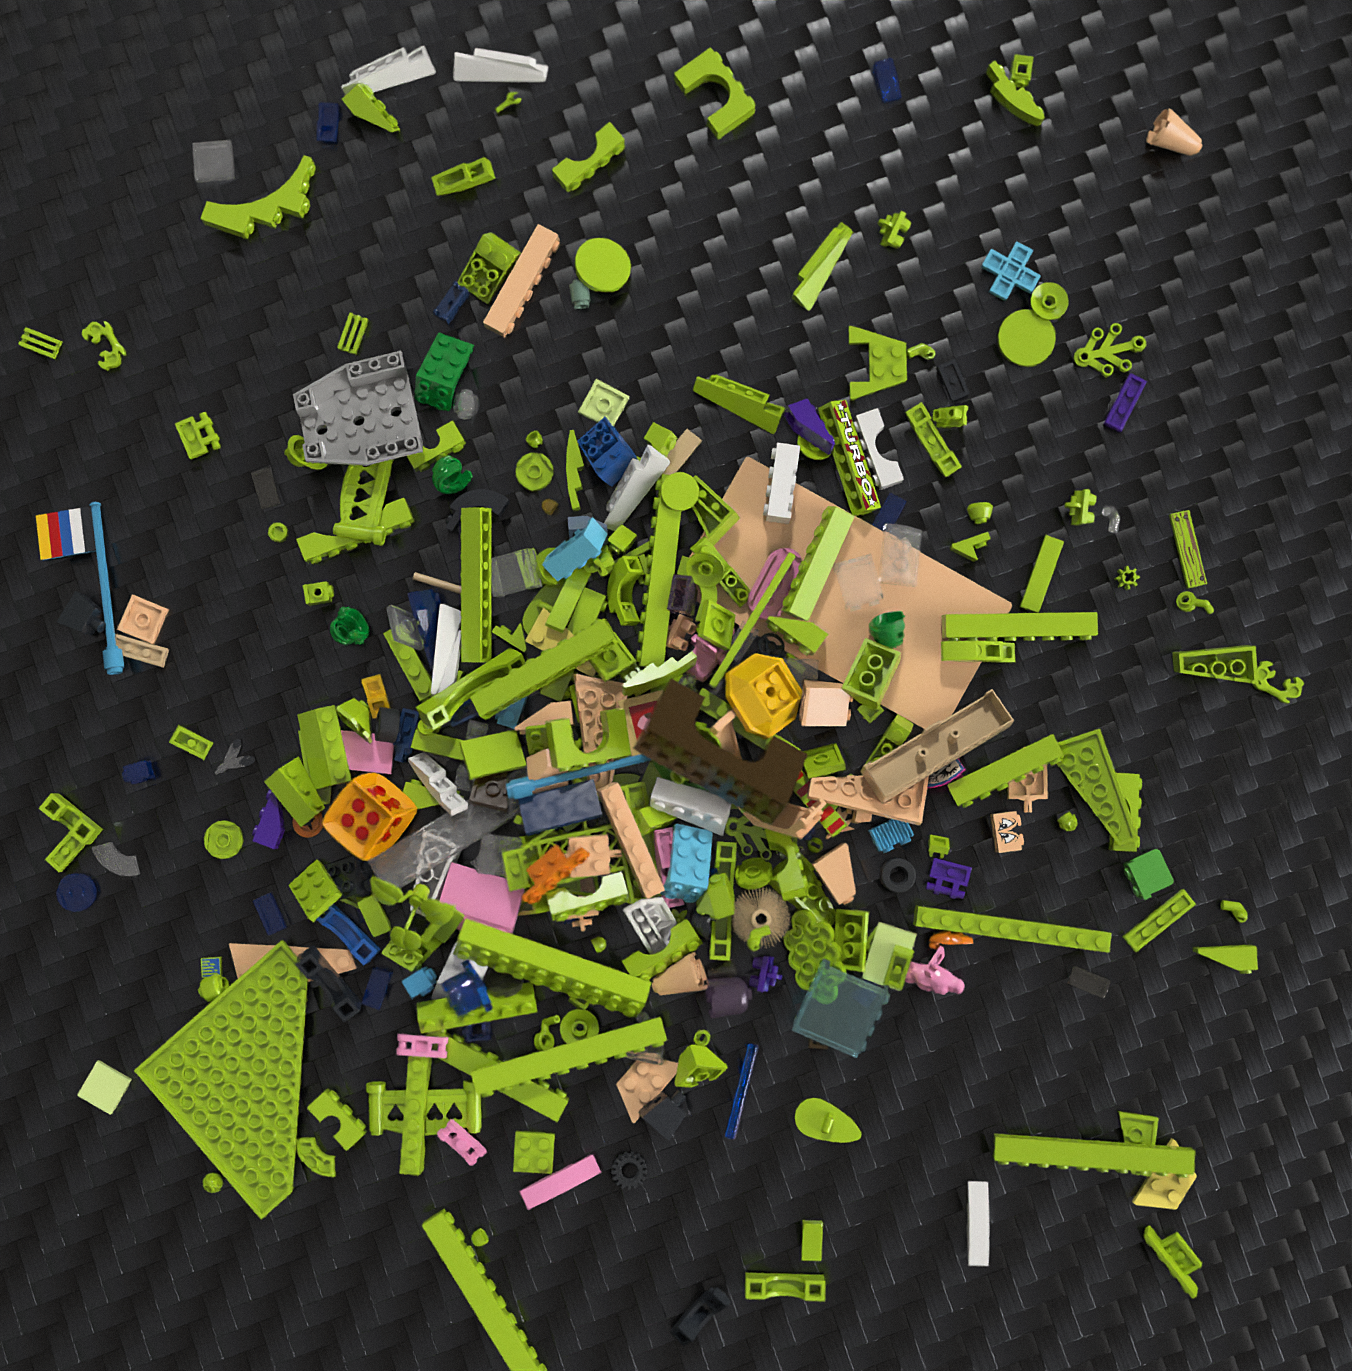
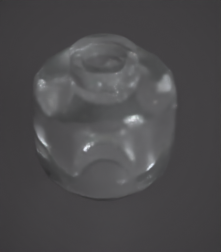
[453,389,479,419]

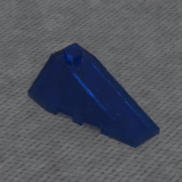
[407,589,441,670]

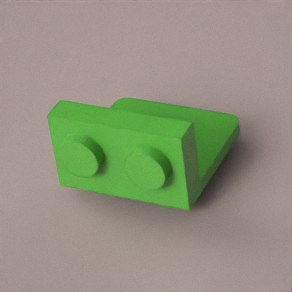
[1123,849,1174,900]

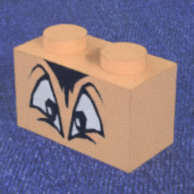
[990,811,1024,853]

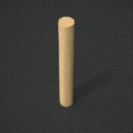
[413,572,461,594]

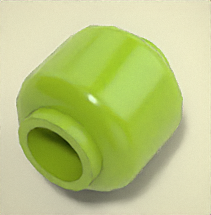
[198,974,229,1002]

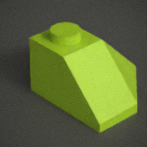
[336,698,373,744]
[696,873,735,920]
[675,1045,727,1088]

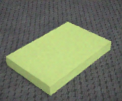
[862,922,917,991]

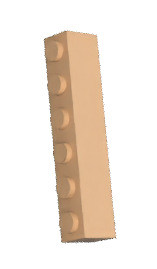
[483,224,560,338]
[596,782,665,899]

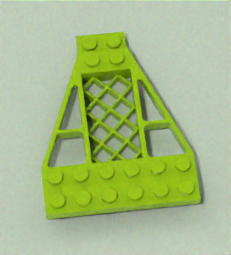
[501,781,661,904]

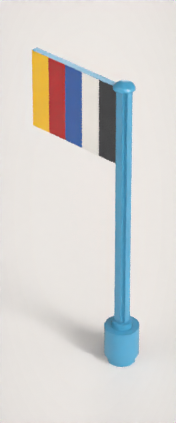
[36,502,124,675]

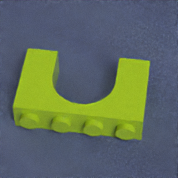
[674,47,755,139]
[545,708,631,771]

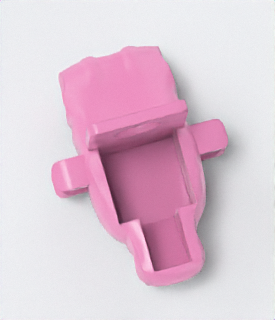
[686,629,735,682]
[905,946,965,995]

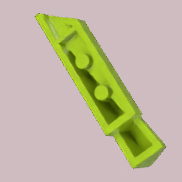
[792,222,853,311]
[693,375,785,434]

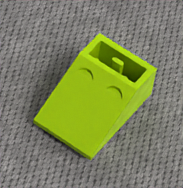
[457,232,521,304]
[766,616,828,656]

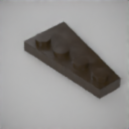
[469,734,507,812]

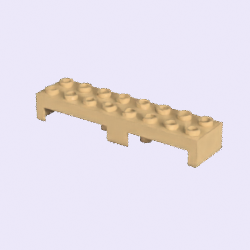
[861,689,1014,804]

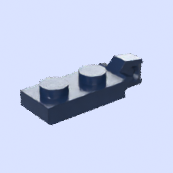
[393,708,421,763]

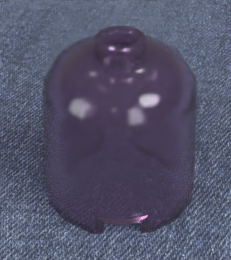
[705,977,752,1018]

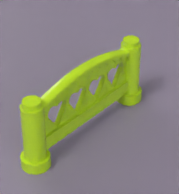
[333,459,393,546]
[366,1079,481,1136]

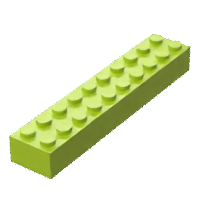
[453,919,651,1017]

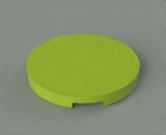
[575,238,631,292]
[998,309,1055,367]

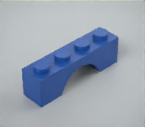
[317,903,381,965]

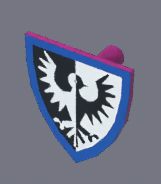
[927,758,965,788]

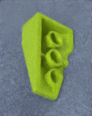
[769,852,836,926]

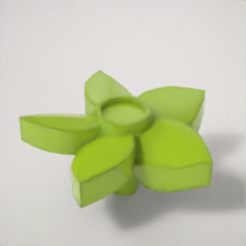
[672,908,687,925]

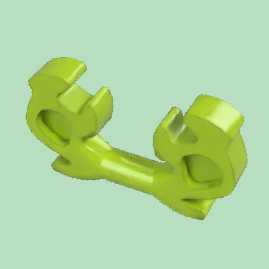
[82,321,126,371]
[1253,661,1304,704]

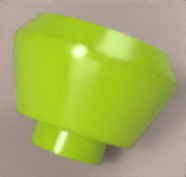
[967,502,993,524]

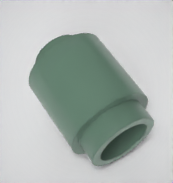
[569,279,590,309]

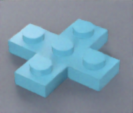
[981,241,1041,301]

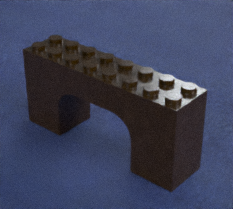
[633,678,808,825]

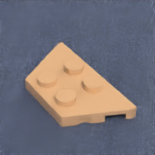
[617,1053,678,1123]

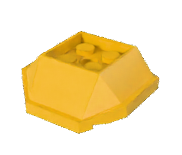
[725,653,803,739]

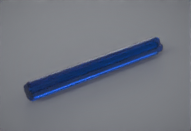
[725,1043,758,1139]

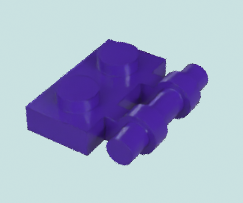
[925,858,972,899]

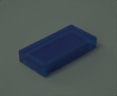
[872,492,907,535]
[253,892,287,936]

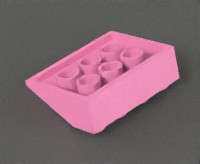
[439,862,525,934]

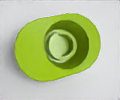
[284,435,328,470]

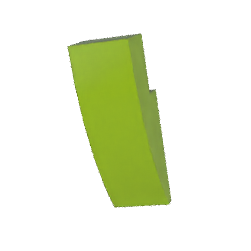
[432,157,495,196]

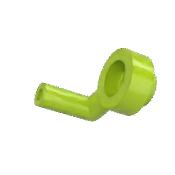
[1176,591,1214,614]
[534,1015,560,1051]

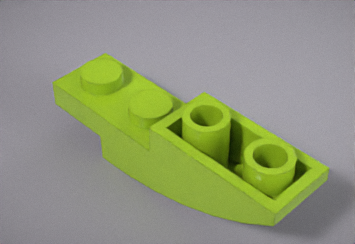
[986,61,1045,126]
[690,536,750,607]
[941,641,1015,663]

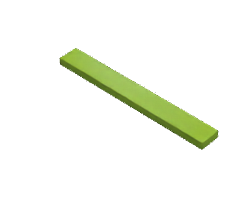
[709,552,795,689]

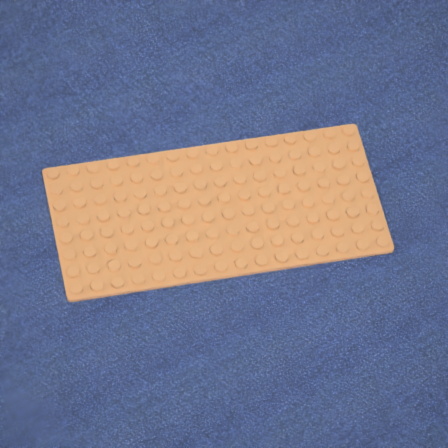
[674,457,1012,729]

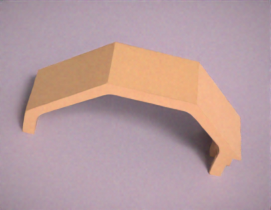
[709,709,826,839]

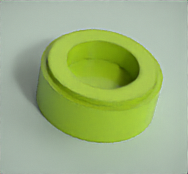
[268,523,288,542]

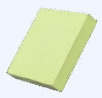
[578,379,630,426]
[77,1061,132,1115]

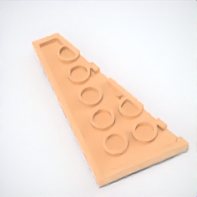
[573,674,628,795]
[807,775,929,826]
[229,943,357,982]

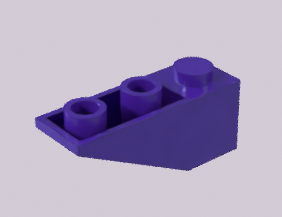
[784,398,835,455]
[252,789,285,849]

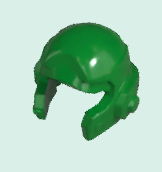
[432,455,473,494]
[330,607,369,645]
[868,611,905,648]

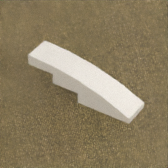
[408,752,468,816]
[967,1181,989,1266]

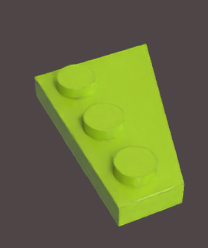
[1118,1111,1158,1177]

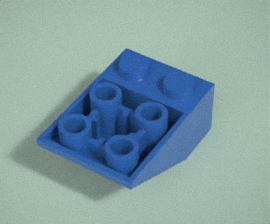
[577,417,638,487]

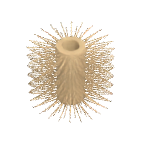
[731,887,791,947]

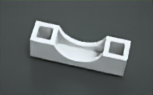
[853,408,904,490]

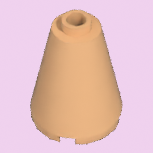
[1147,108,1202,156]
[652,952,708,995]

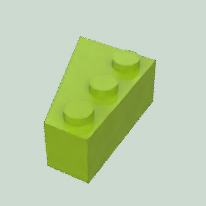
[692,475,740,546]

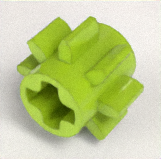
[1114,566,1140,590]

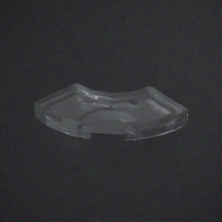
[92,842,140,876]

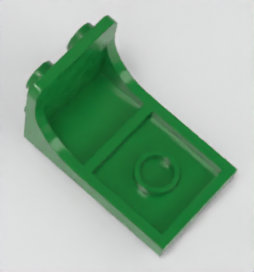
[415,332,474,411]

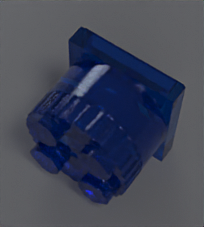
[440,960,493,1018]

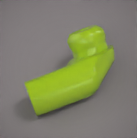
[747,925,771,951]

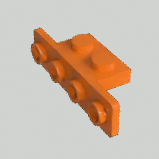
[521,845,591,904]

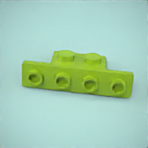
[1144,1226,1202,1298]

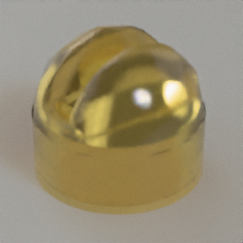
[542,499,558,516]

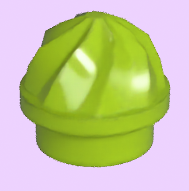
[1057,811,1077,831]
[203,1173,223,1193]

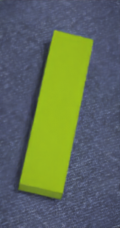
[545,566,592,633]

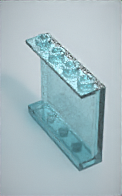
[792,958,890,1058]

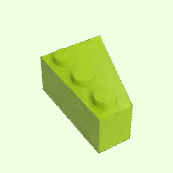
[264,756,325,827]

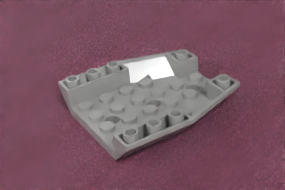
[293,351,423,466]

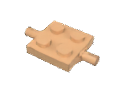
[1008,747,1048,812]
[565,834,622,878]

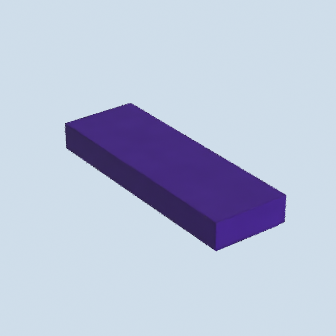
[1103,373,1147,432]

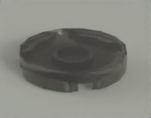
[485,968,524,998]

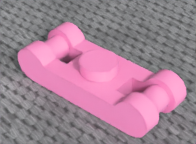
[396,1034,448,1058]
[437,1119,487,1166]

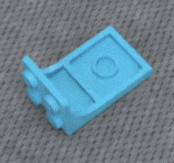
[660,824,713,903]

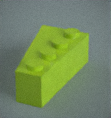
[1172,645,1258,684]

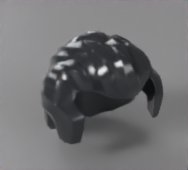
[691,910,718,939]

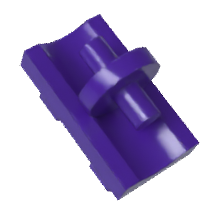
[749,956,783,992]

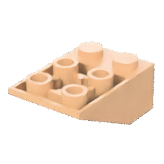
[515,701,575,735]

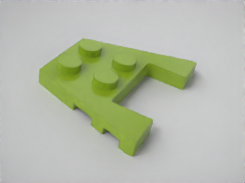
[848,326,907,401]

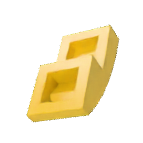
[362,674,390,718]

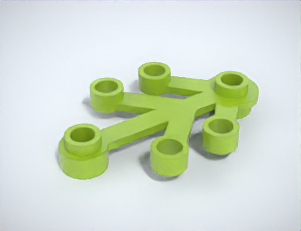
[1074,323,1146,377]
[724,815,797,860]

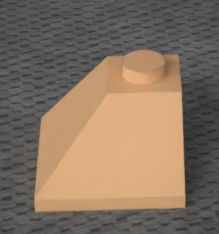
[526,749,568,794]

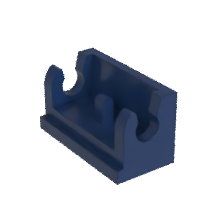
[432,281,470,325]
[450,699,479,728]

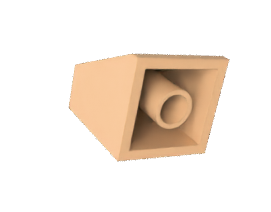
[798,679,853,726]
[811,843,856,905]

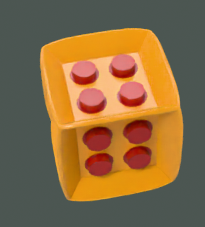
[322,772,417,860]

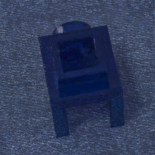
[122,760,155,784]
[462,1021,492,1042]

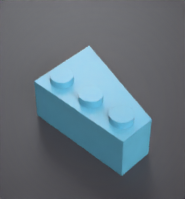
[542,517,607,582]

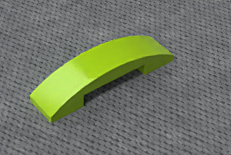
[905,402,962,477]

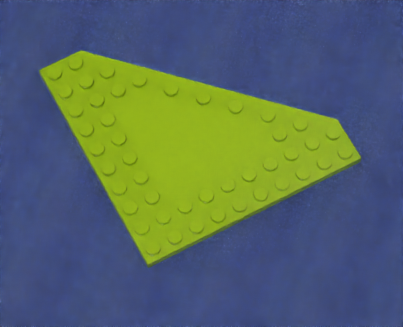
[134,940,308,1219]

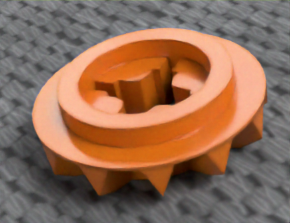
[293,813,323,838]

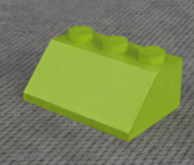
[842,638,901,710]
[834,909,868,972]

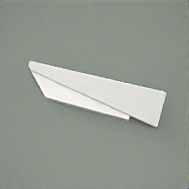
[341,45,435,95]
[454,48,548,82]
[604,445,670,531]
[431,604,461,696]

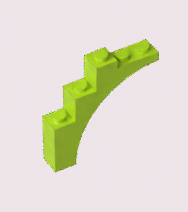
[200,155,315,239]

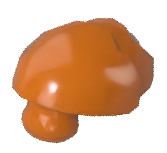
[929,930,974,950]

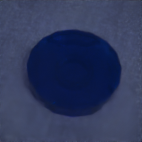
[56,873,97,912]

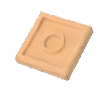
[117,594,169,645]

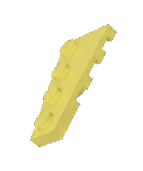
[525,607,597,677]

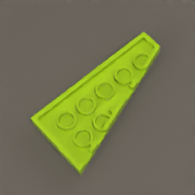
[1057,729,1139,846]

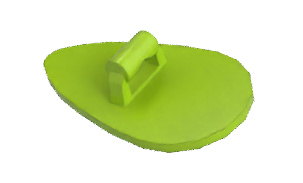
[522,581,566,634]
[795,1098,861,1143]

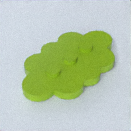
[783,909,847,1004]

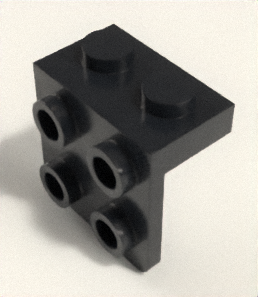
[327,856,372,901]

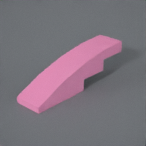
[653,827,684,908]
[519,1154,601,1209]

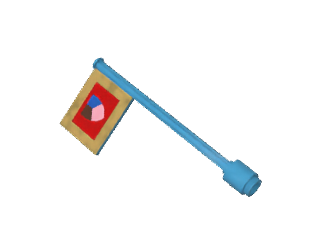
[506,690,663,800]

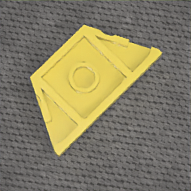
[1132,1138,1197,1209]

